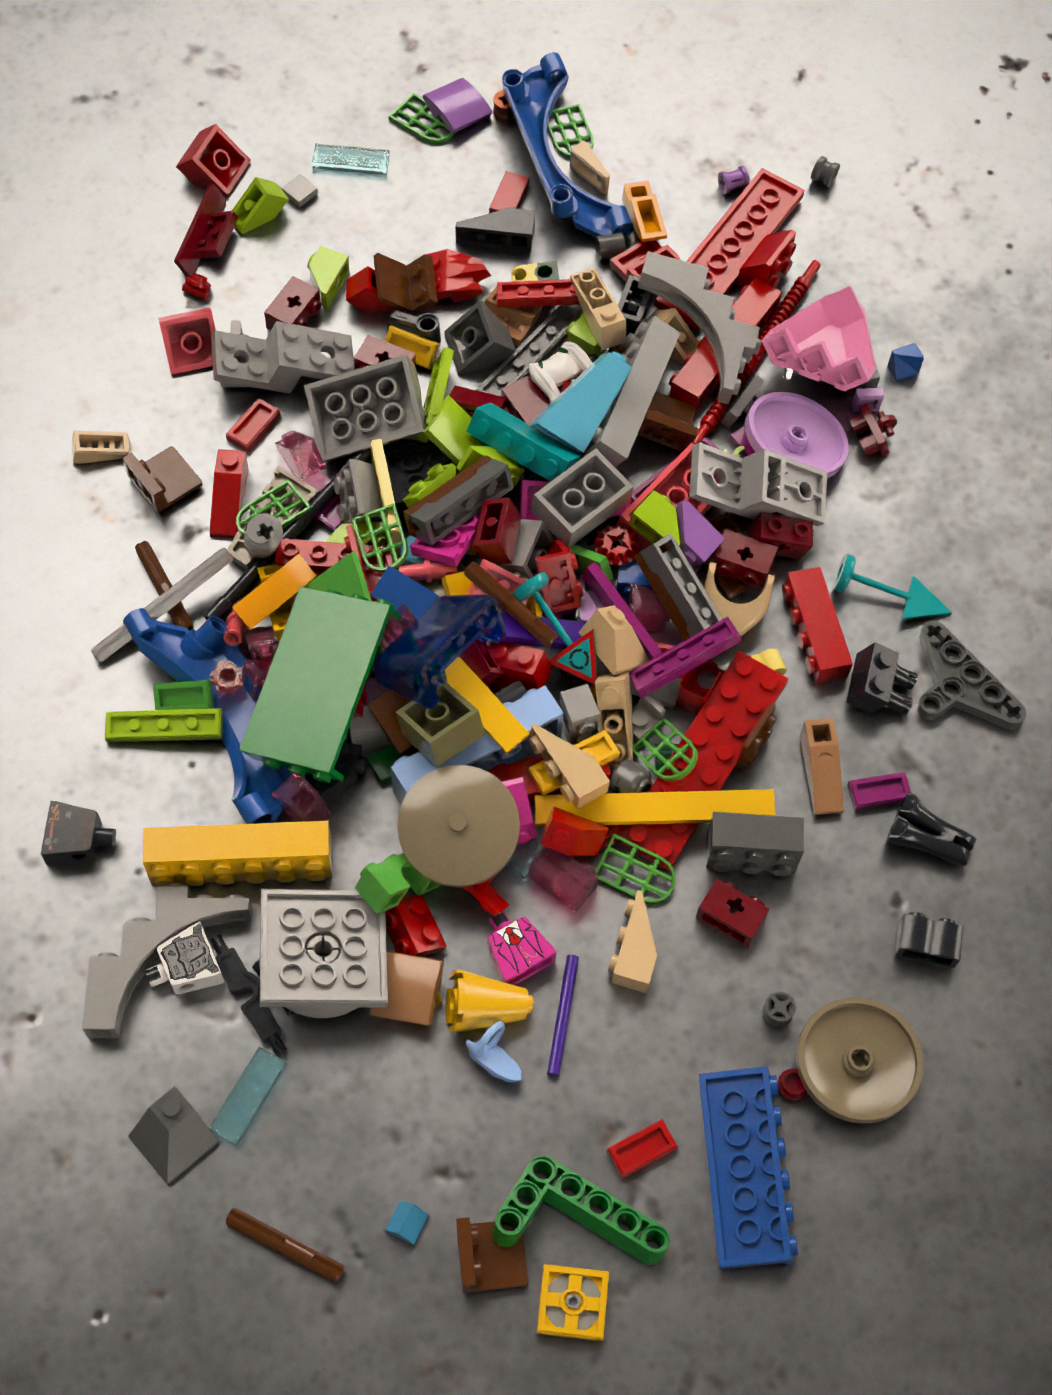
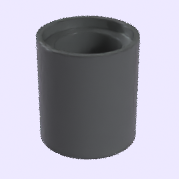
[595,232,626,260]

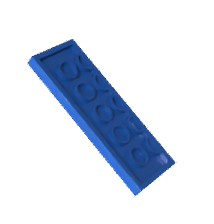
[699,1066,798,1269]

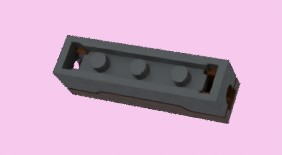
[403,455,514,546]
[633,533,722,641]

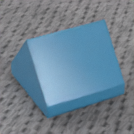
[385,1201,429,1245]

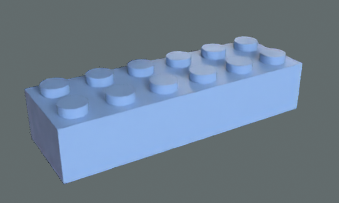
[391,686,564,804]

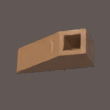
[799,718,844,815]

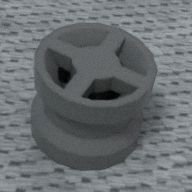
[811,156,840,187]
[762,992,796,1029]

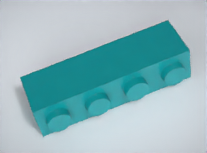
[466,402,581,482]

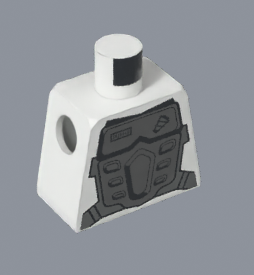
[145,922,225,995]

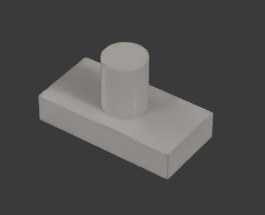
[720,375,765,429]

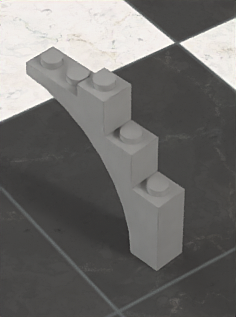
[638,251,762,404]
[82,883,252,1038]

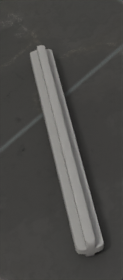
[91,547,233,662]

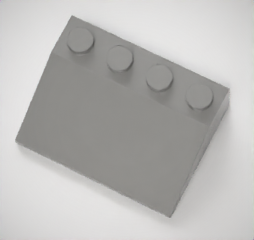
[304,354,425,463]

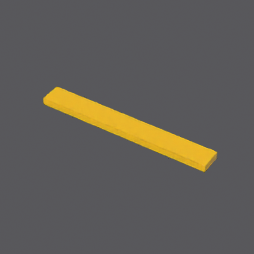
[535,789,775,827]

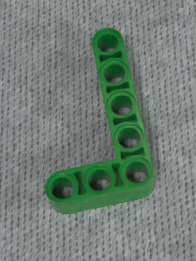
[491,1155,670,1265]

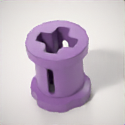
[717,165,750,194]

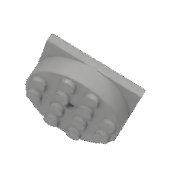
[259,889,388,1018]

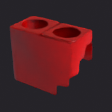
[675,659,725,716]

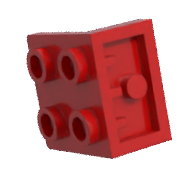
[535,539,583,613]

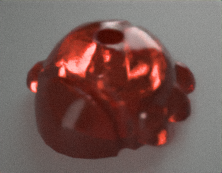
[209,660,246,692]

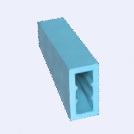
[531,352,632,453]

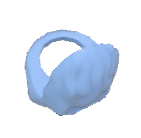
[466,1021,522,1082]

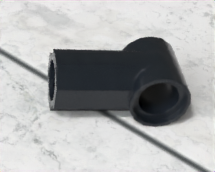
[388,309,441,343]

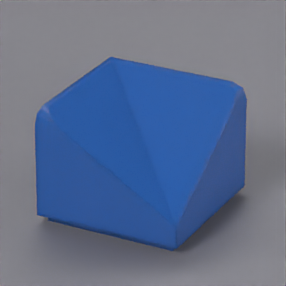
[887,343,924,380]

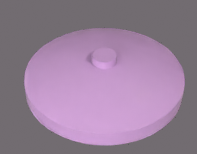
[745,392,849,478]

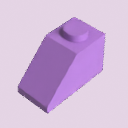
[674,499,725,567]

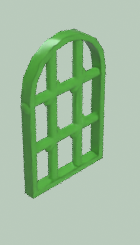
[389,93,454,144]
[548,104,594,158]
[236,479,312,538]
[352,503,408,573]
[633,717,698,782]
[593,834,676,903]

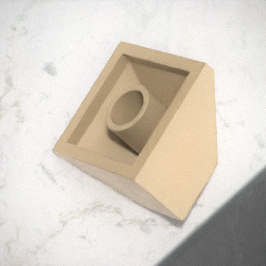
[578,605,649,675]

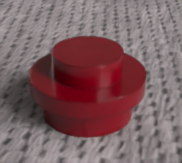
[777,1069,807,1101]

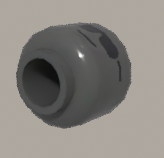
[609,760,653,793]

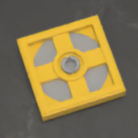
[536,1264,609,1341]

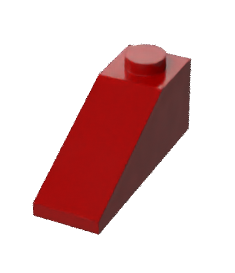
[209,449,249,538]

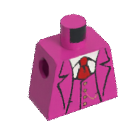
[487,911,556,985]

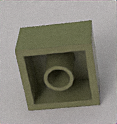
[396,680,485,767]

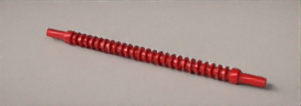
[692,260,821,444]

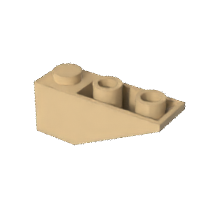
[570,268,626,350]
[595,672,633,766]
[529,724,610,809]
[608,890,657,994]

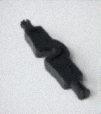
[210,934,287,1057]

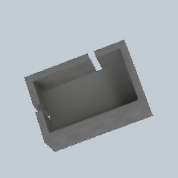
[706,812,804,876]

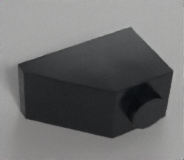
[315,743,367,806]

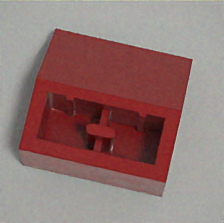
[737,230,797,288]

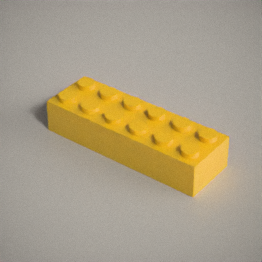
[142,821,332,886]

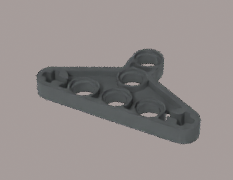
[917,621,1026,730]

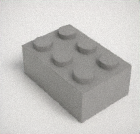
[530,448,634,547]

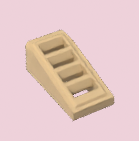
[570,140,610,195]
[72,431,130,464]

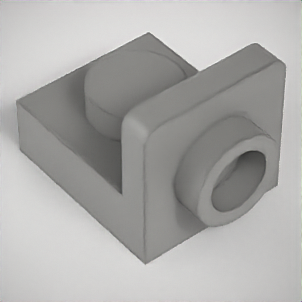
[632,694,665,742]

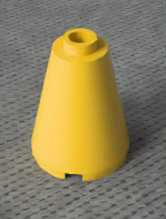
[446,970,533,1033]

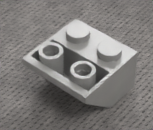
[334,459,382,523]

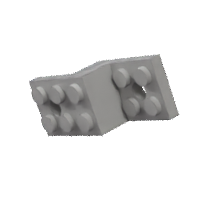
[211,321,355,394]
[689,442,827,526]

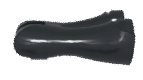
[886,792,977,866]

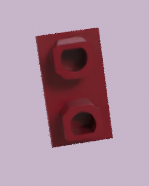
[849,403,897,456]

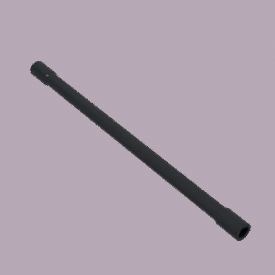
[203,449,372,620]

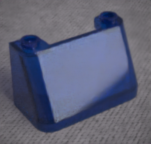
[374,594,507,710]

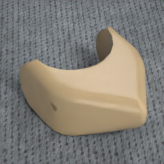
[704,562,775,637]

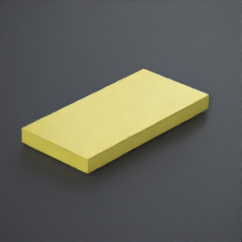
[371,439,402,556]

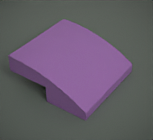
[422,77,493,134]

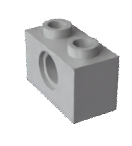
[559,684,600,745]

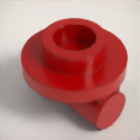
[182,273,211,300]

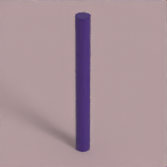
[547,955,579,1077]

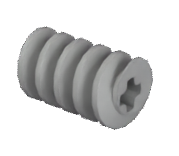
[243,513,283,558]

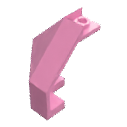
[761,285,876,391]

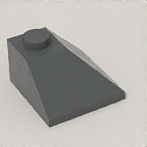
[444,301,516,374]
[128,1086,219,1185]

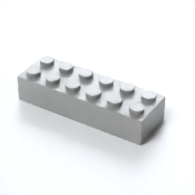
[578,315,680,467]

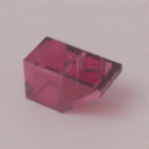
[275,430,326,479]
[271,774,332,822]

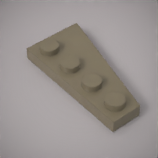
[227,465,319,570]

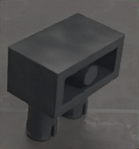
[846,642,918,715]

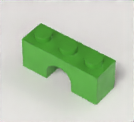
[354,853,440,914]

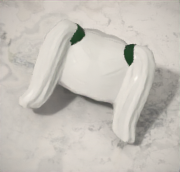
[528,342,593,404]

